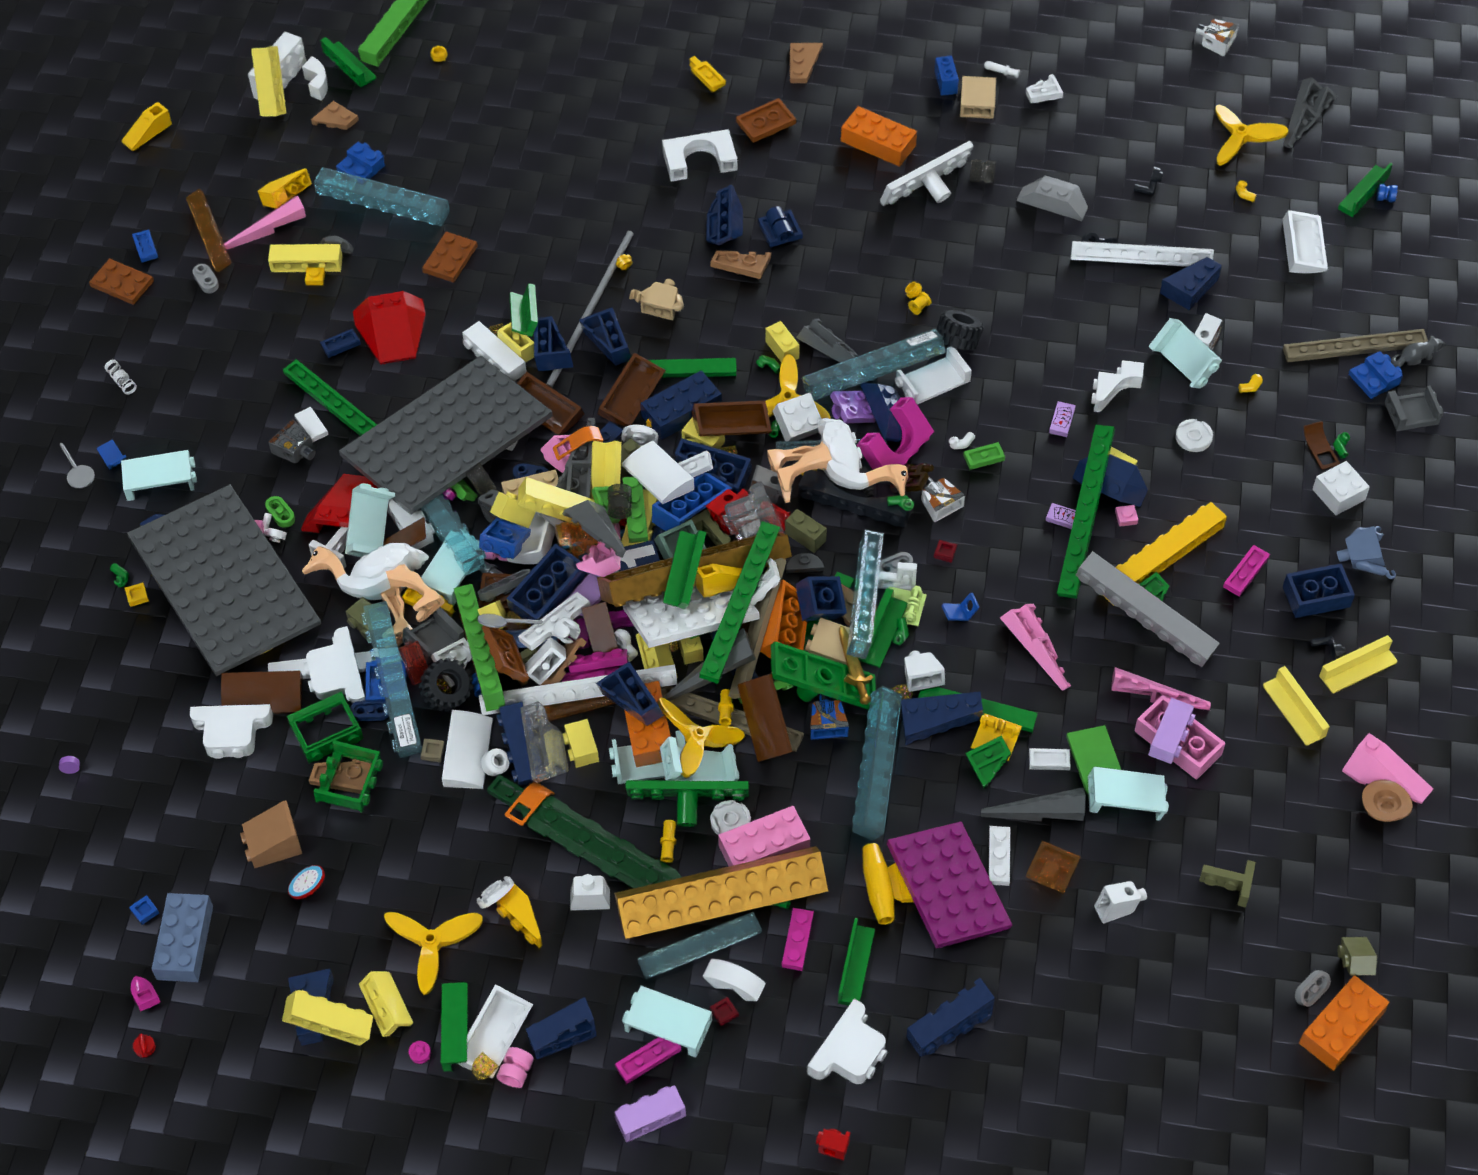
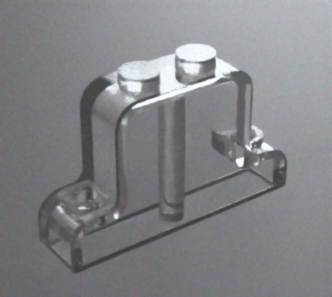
[723,481,785,540]
[520,701,568,783]

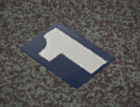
[619,540,660,571]

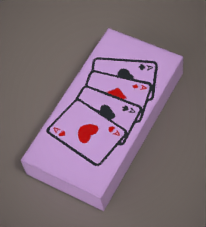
[1049,401,1076,437]
[1046,503,1076,529]

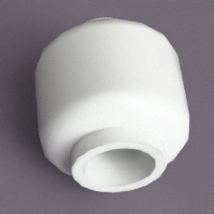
[481,748,510,776]

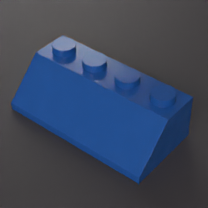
[652,472,732,531]

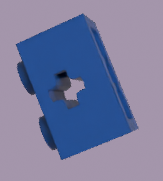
[935,56,959,96]

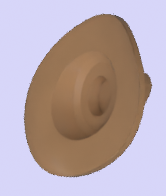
[1362,780,1413,822]

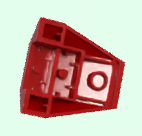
[353,291,426,365]
[301,474,378,533]

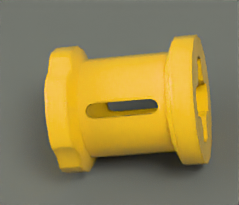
[908,292,932,315]

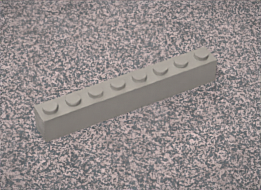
[1075,551,1220,667]

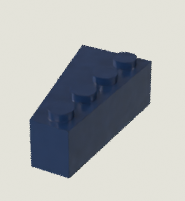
[675,438,752,494]
[901,692,983,745]
[496,702,543,787]
[906,978,995,1057]

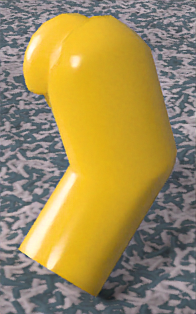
[1235,180,1257,202]
[1239,374,1263,393]

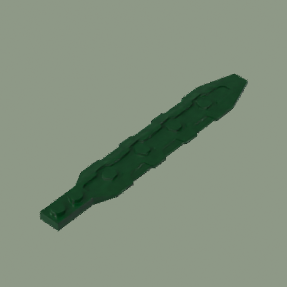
[487,775,681,889]

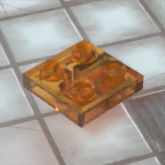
[555,522,598,555]
[1026,841,1080,893]

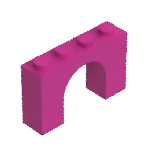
[857,397,934,470]

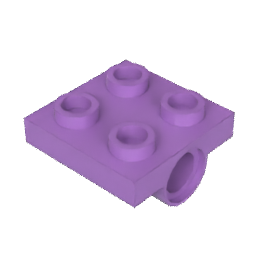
[830,391,876,423]

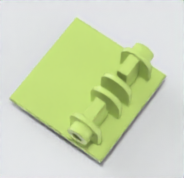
[889,586,927,626]

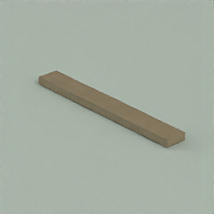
[1283,329,1428,362]
[728,558,786,699]
[660,686,804,752]

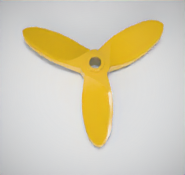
[1215,105,1288,166]
[766,354,831,419]
[658,697,745,778]
[384,912,483,995]

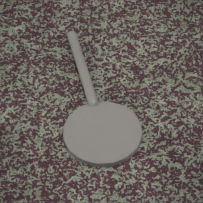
[60,443,95,488]
[478,614,543,628]

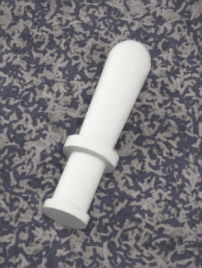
[984,61,1020,78]

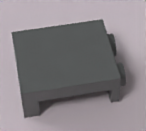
[1385,386,1443,431]
[402,607,465,665]

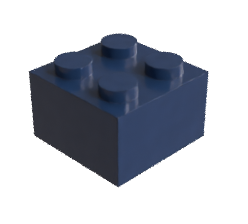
[795,576,847,621]

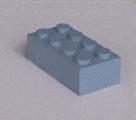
[152,893,213,982]

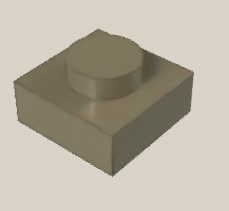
[421,739,444,762]

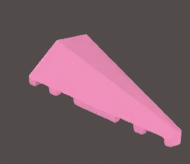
[223,196,306,250]
[576,523,620,577]
[1000,603,1071,691]
[1111,667,1211,710]

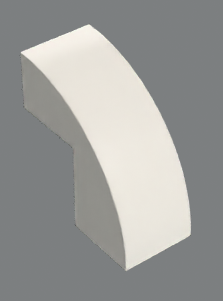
[302,57,328,101]
[703,959,766,1001]

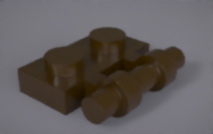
[889,463,934,493]

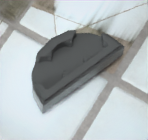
[320,236,354,254]
[786,553,824,573]

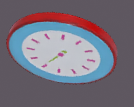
[288,865,325,899]

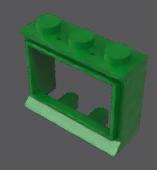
[287,691,364,763]
[314,740,383,813]

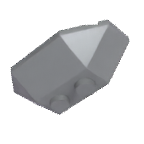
[1017,176,1088,221]

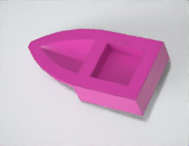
[131,976,160,1012]

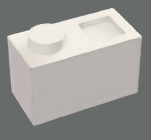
[525,637,566,686]

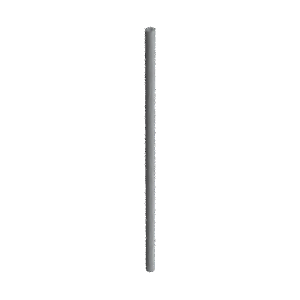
[546,231,634,388]

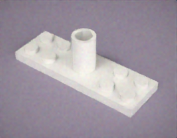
[880,141,973,206]

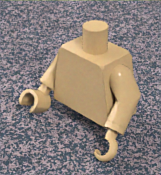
[629,279,684,320]

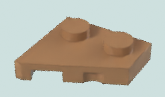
[311,101,358,130]

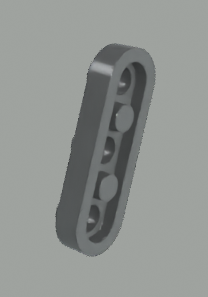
[477,569,531,602]

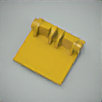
[971,713,1022,761]

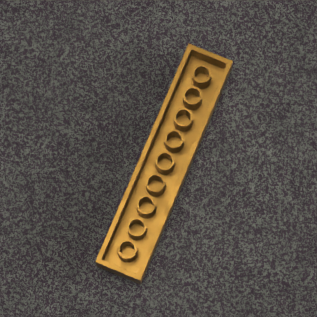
[597,532,792,607]
[615,846,828,939]

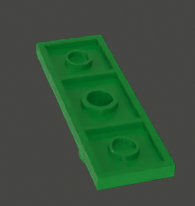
[771,641,877,710]
[626,780,749,827]

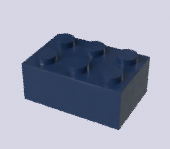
[1283,563,1355,618]

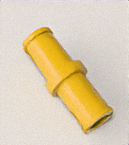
[718,689,734,726]
[660,820,677,863]

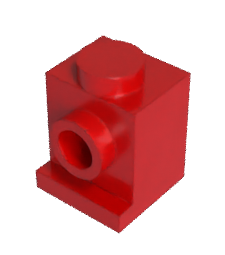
[816,1129,851,1161]

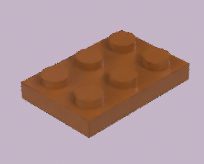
[736,98,796,143]
[422,232,478,283]
[89,258,154,305]
[482,625,530,683]

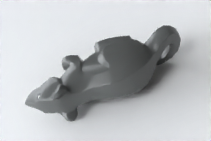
[1391,336,1446,367]

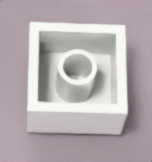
[773,393,821,444]
[1312,461,1370,515]

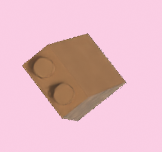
[240,800,302,868]

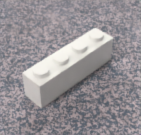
[462,321,526,381]
[387,499,435,549]

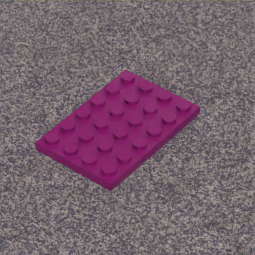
[887,821,1012,949]

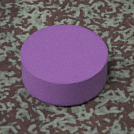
[59,756,80,774]

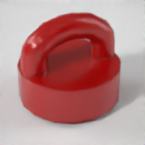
[133,1034,156,1058]

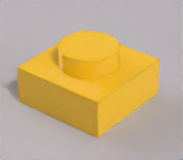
[305,267,325,285]
[125,582,149,607]

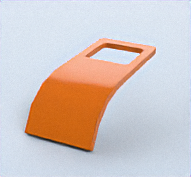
[553,426,603,461]
[505,782,555,826]

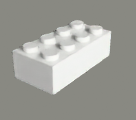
[248,32,306,99]

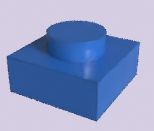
[129,895,159,925]

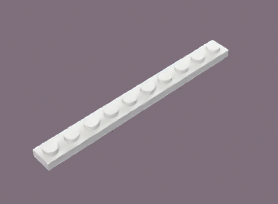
[479,664,677,715]

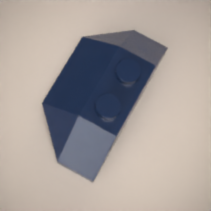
[706,185,743,245]
[861,382,902,442]
[1072,454,1148,507]

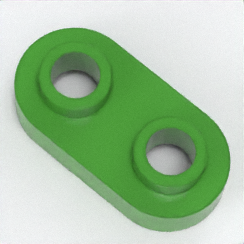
[265,496,295,528]

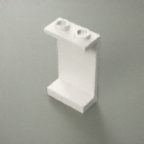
[895,346,972,404]

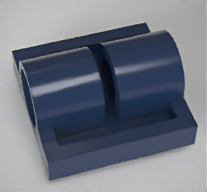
[758,206,803,247]

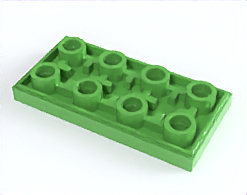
[1066,725,1121,800]

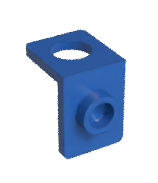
[97,440,127,470]
[942,593,979,621]

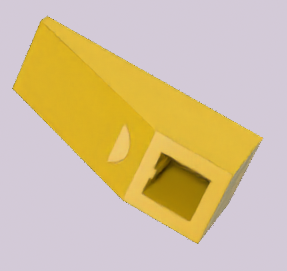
[122,102,172,151]
[258,168,312,209]
[696,564,742,598]
[496,884,542,948]

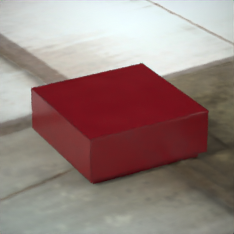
[934,539,958,563]
[709,996,739,1026]

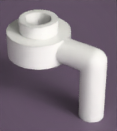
[262,513,287,543]
[614,629,638,667]

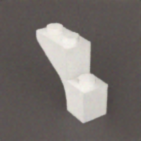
[1091,360,1144,412]

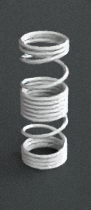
[104,360,137,394]

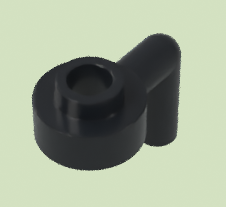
[1134,167,1163,195]
[1081,232,1118,244]
[1310,637,1346,661]

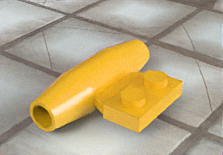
[863,843,914,925]

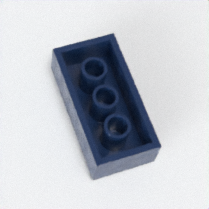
[640,370,722,440]
[506,544,587,625]

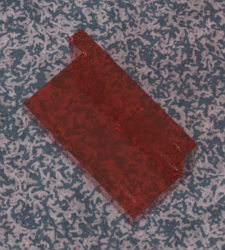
[398,641,428,685]

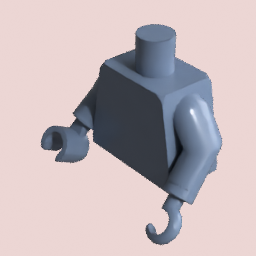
[1336,526,1396,579]

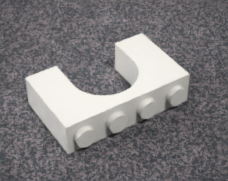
[662,129,737,181]

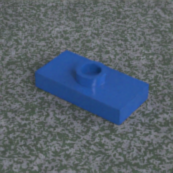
[132,230,158,263]

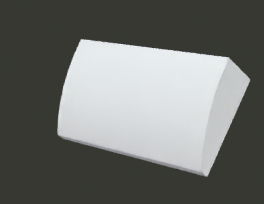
[1282,210,1328,273]
[622,441,694,504]
[507,512,556,564]
[442,710,493,789]
[456,985,533,1078]

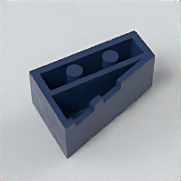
[1160,257,1222,310]
[579,307,631,366]
[534,316,574,371]
[596,662,664,726]
[288,969,334,1046]
[526,997,597,1060]

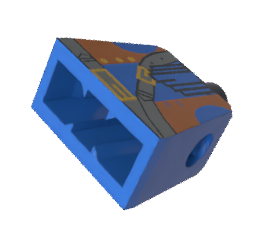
[810,694,849,740]

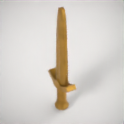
[839,626,873,705]

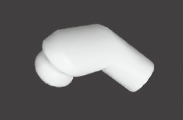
[949,432,975,450]

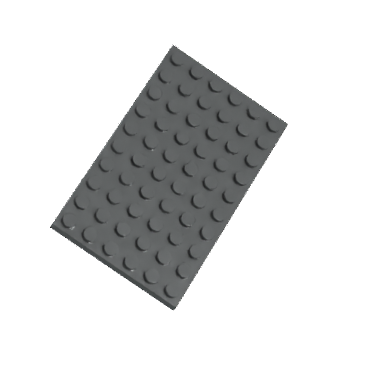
[339,356,553,515]
[127,484,321,676]

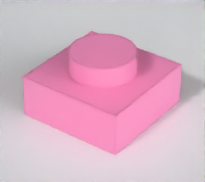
[1115,505,1138,527]

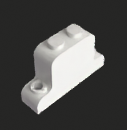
[304,626,365,704]
[190,704,273,759]
[807,999,887,1084]

